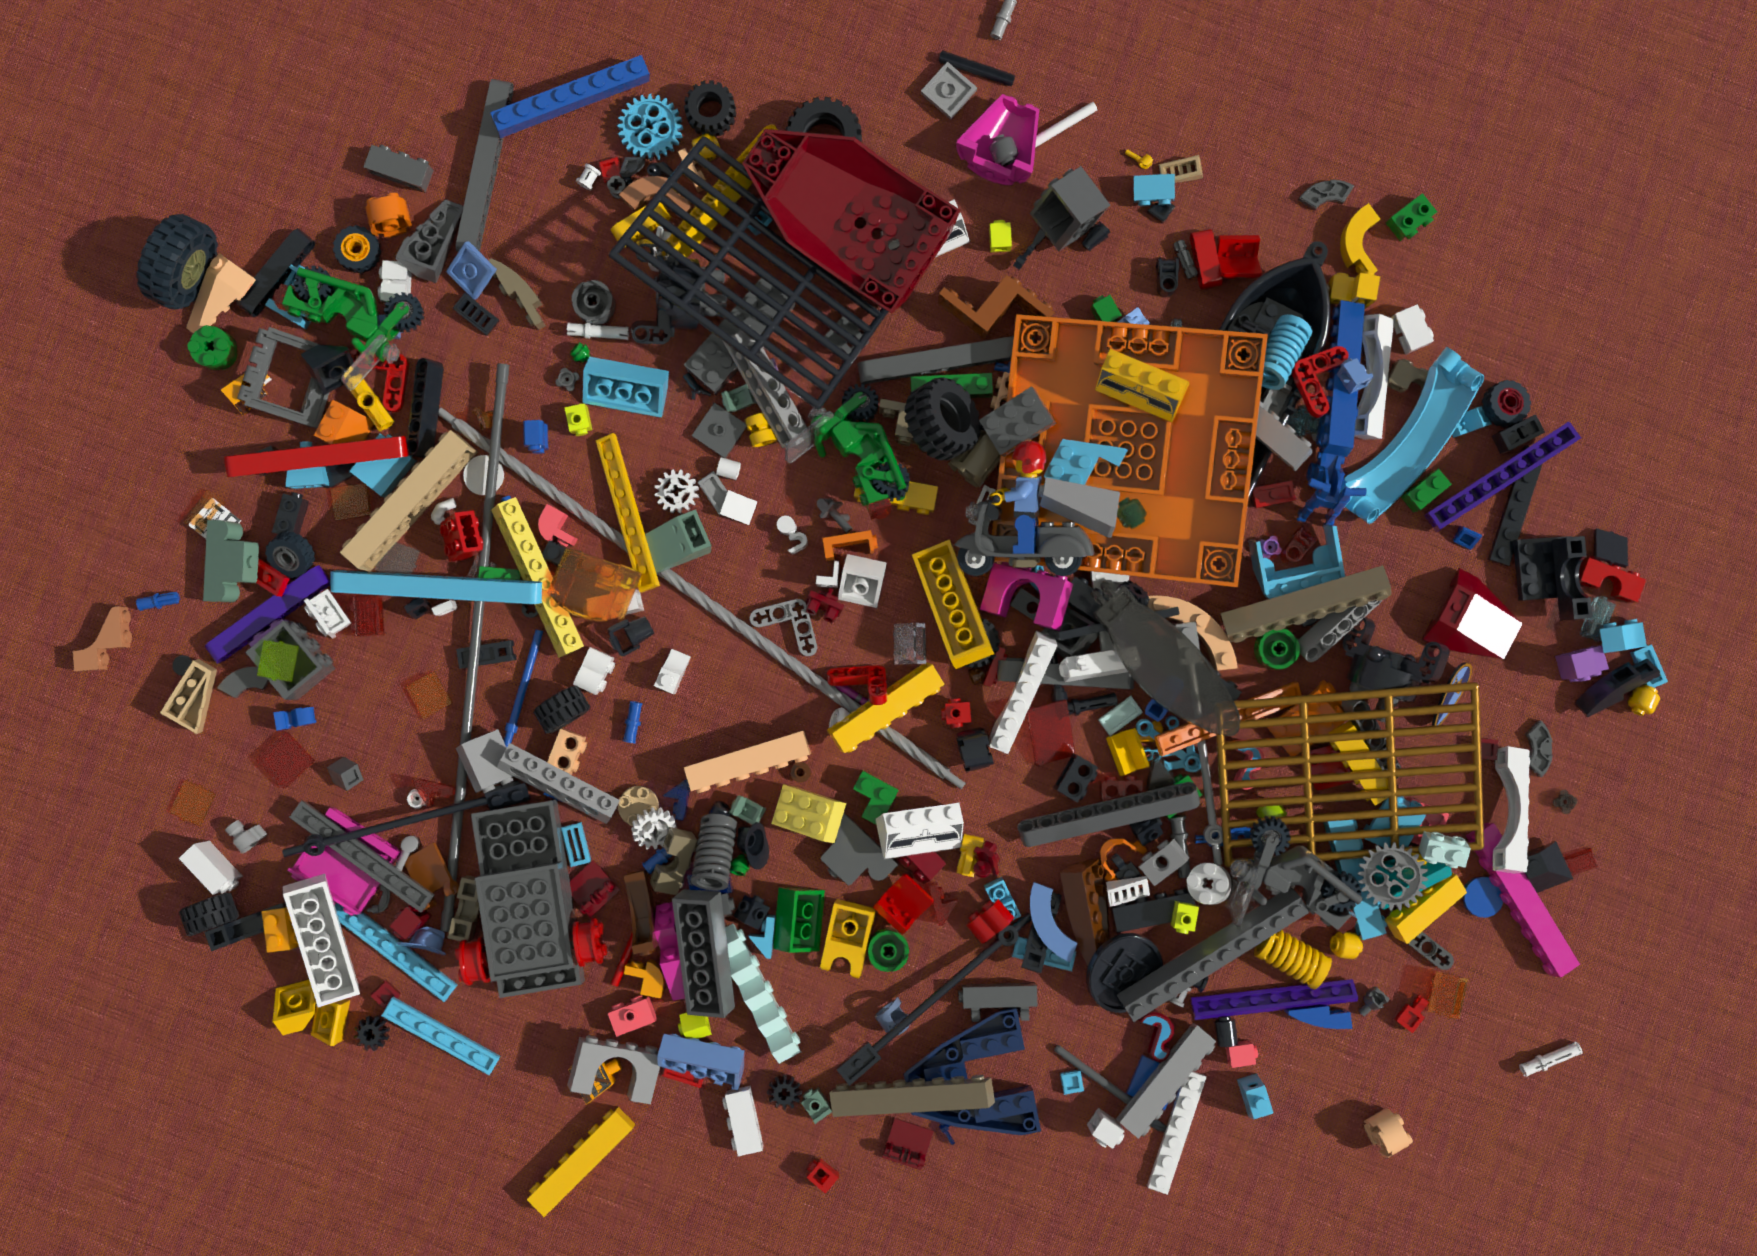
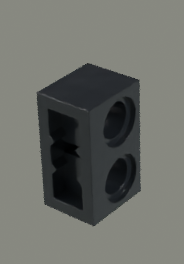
[1491,414,1545,454]
[1053,753,1098,803]

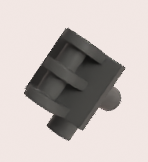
[817,498,853,534]

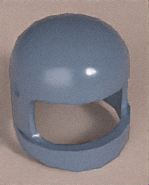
[874,997,910,1036]

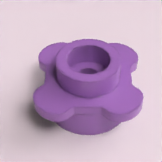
[1260,536,1282,559]

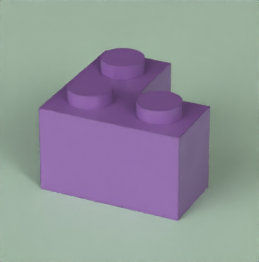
[1555,645,1609,682]

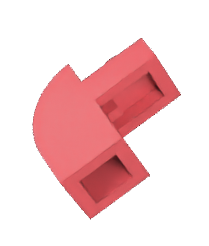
[538,504,578,547]

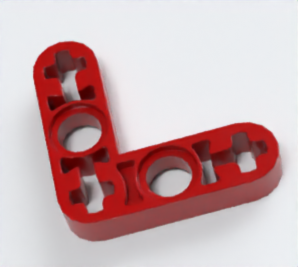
[1291,346,1349,418]
[350,348,409,412]
[827,665,888,705]

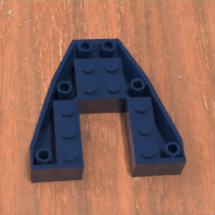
[904,1007,1041,1135]

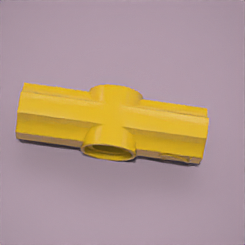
[344,372,394,432]

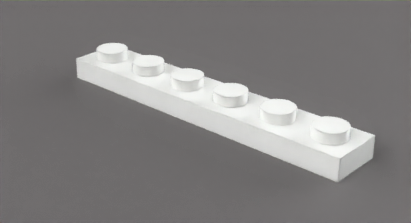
[1147,1071,1206,1195]

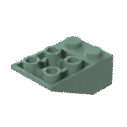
[645,509,711,574]

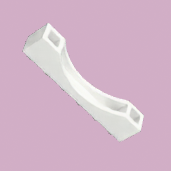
[1354,314,1394,440]
[988,631,1057,754]
[1493,746,1530,874]

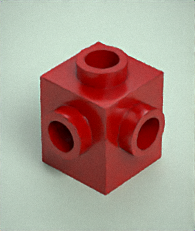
[941,699,971,728]

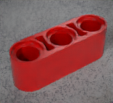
[1190,229,1222,290]

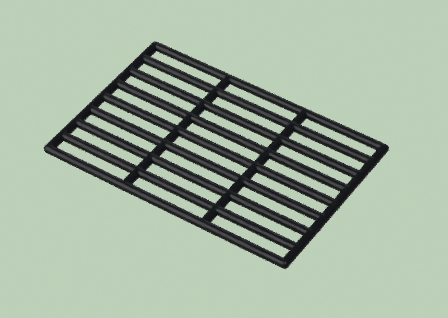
[609,136,888,410]

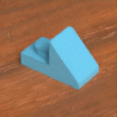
[748,915,776,959]

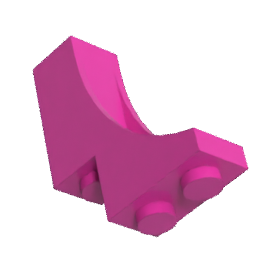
[654,902,685,1001]

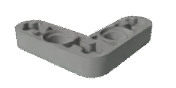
[750,599,817,657]

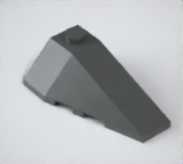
[396,200,464,283]

